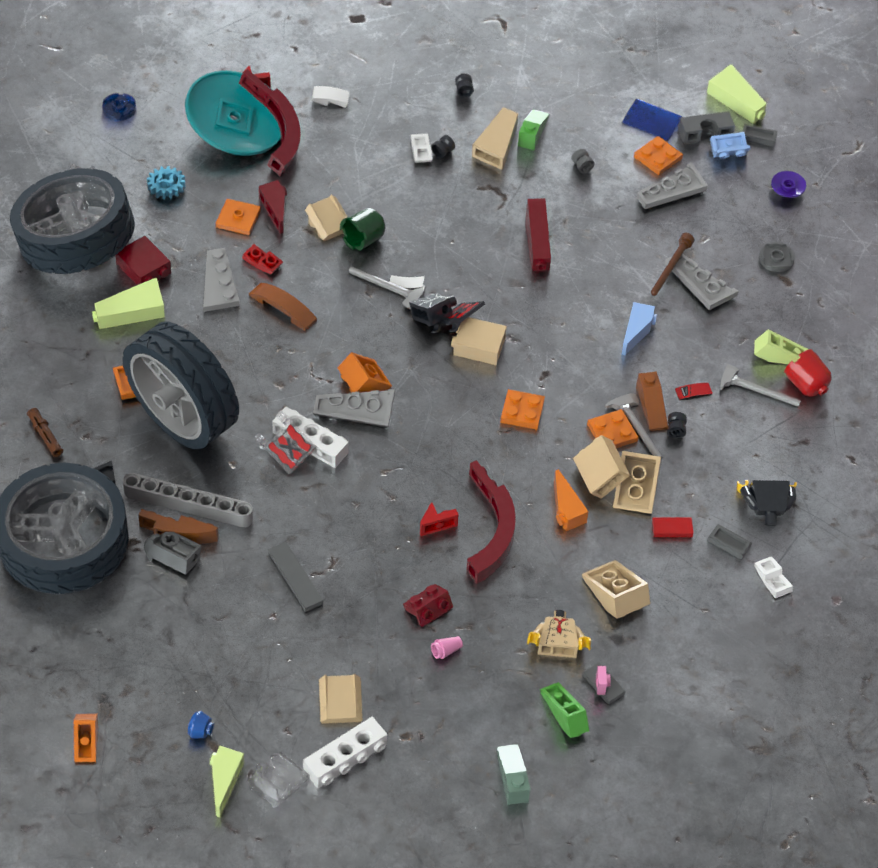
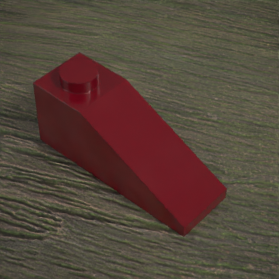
[258,180,287,234]

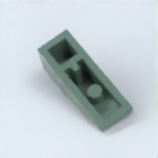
[497,744,530,805]

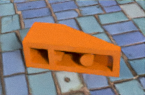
[554,469,589,532]

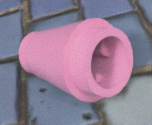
[431,636,463,659]

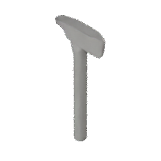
[349,266,425,309]
[720,364,801,407]
[605,393,663,460]

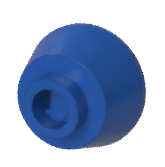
[188,711,214,739]

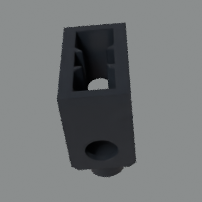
[409,294,457,326]

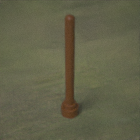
[651,233,695,296]

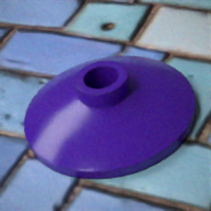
[771,171,806,198]

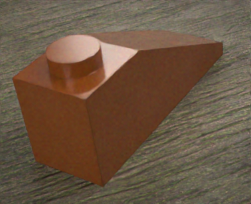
[636,371,668,432]

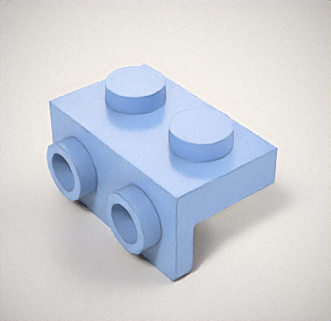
[710,132,751,159]

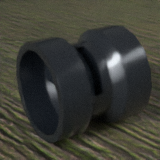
[455,73,474,98]
[431,135,455,159]
[667,412,687,438]

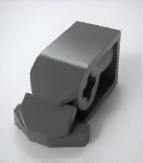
[144,532,201,575]

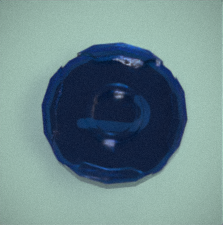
[102,93,137,121]

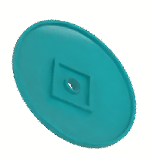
[185,70,281,155]

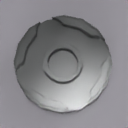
[759,242,795,272]

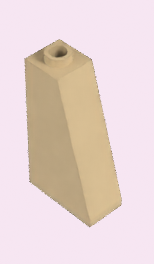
[472,107,518,170]

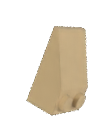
[613,451,661,514]
[582,560,650,619]

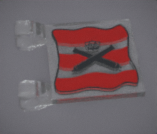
[255,411,317,474]

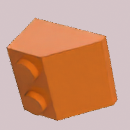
[337,352,392,393]

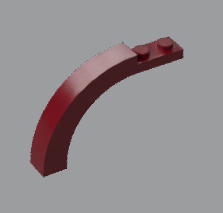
[239,69,301,176]
[466,460,516,584]

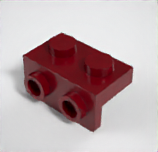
[403,584,453,627]

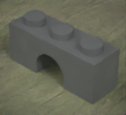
[678,111,735,144]

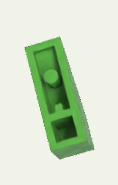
[518,110,549,150]
[540,682,589,738]

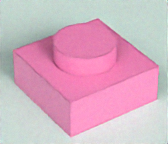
[596,666,610,695]

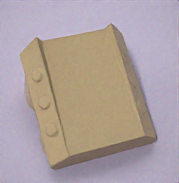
[305,194,348,241]
[319,674,363,723]

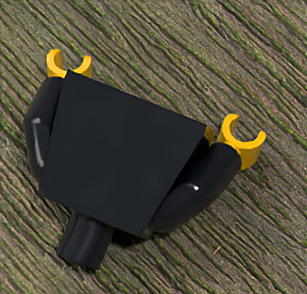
[737,480,797,526]

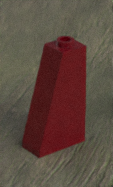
[525,198,551,271]

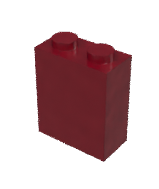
[115,235,171,285]

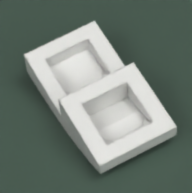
[311,86,350,108]
[410,134,432,163]
[755,556,793,599]

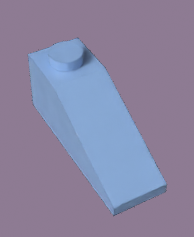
[622,302,657,355]

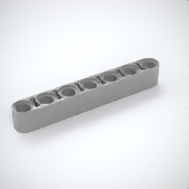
[123,473,253,527]

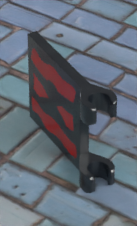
[428,301,485,333]

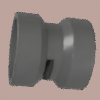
[571,149,595,173]

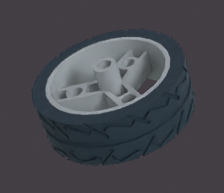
[122,321,239,449]

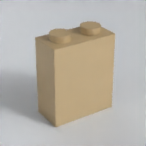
[451,317,507,365]
[573,435,630,499]

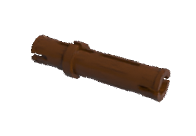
[27,408,64,457]

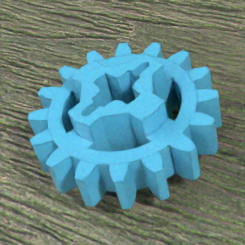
[147,166,186,199]

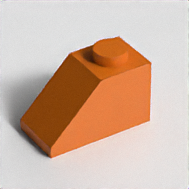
[74,714,98,762]

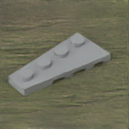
[637,162,708,209]
[203,248,240,312]
[665,254,739,310]
[313,389,395,427]

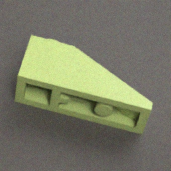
[754,329,809,364]
[210,746,244,817]

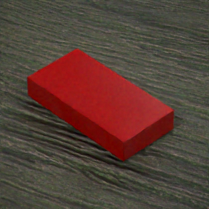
[652,517,694,537]

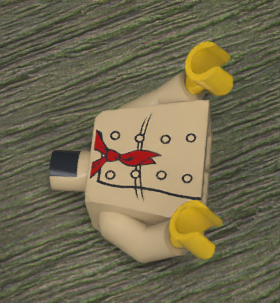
[527,610,591,658]

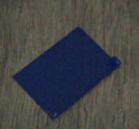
[622,98,683,141]

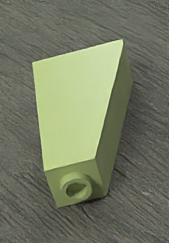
[707,65,767,124]
[92,278,165,329]

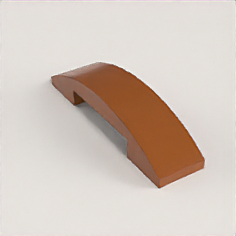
[249,283,317,331]

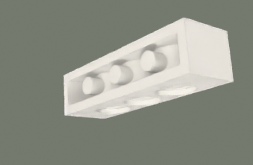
[272,407,349,468]
[303,716,387,788]

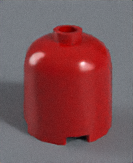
[784,349,832,397]

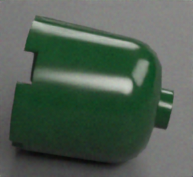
[340,208,386,251]

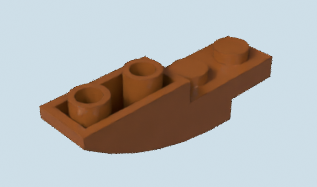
[138,509,219,544]

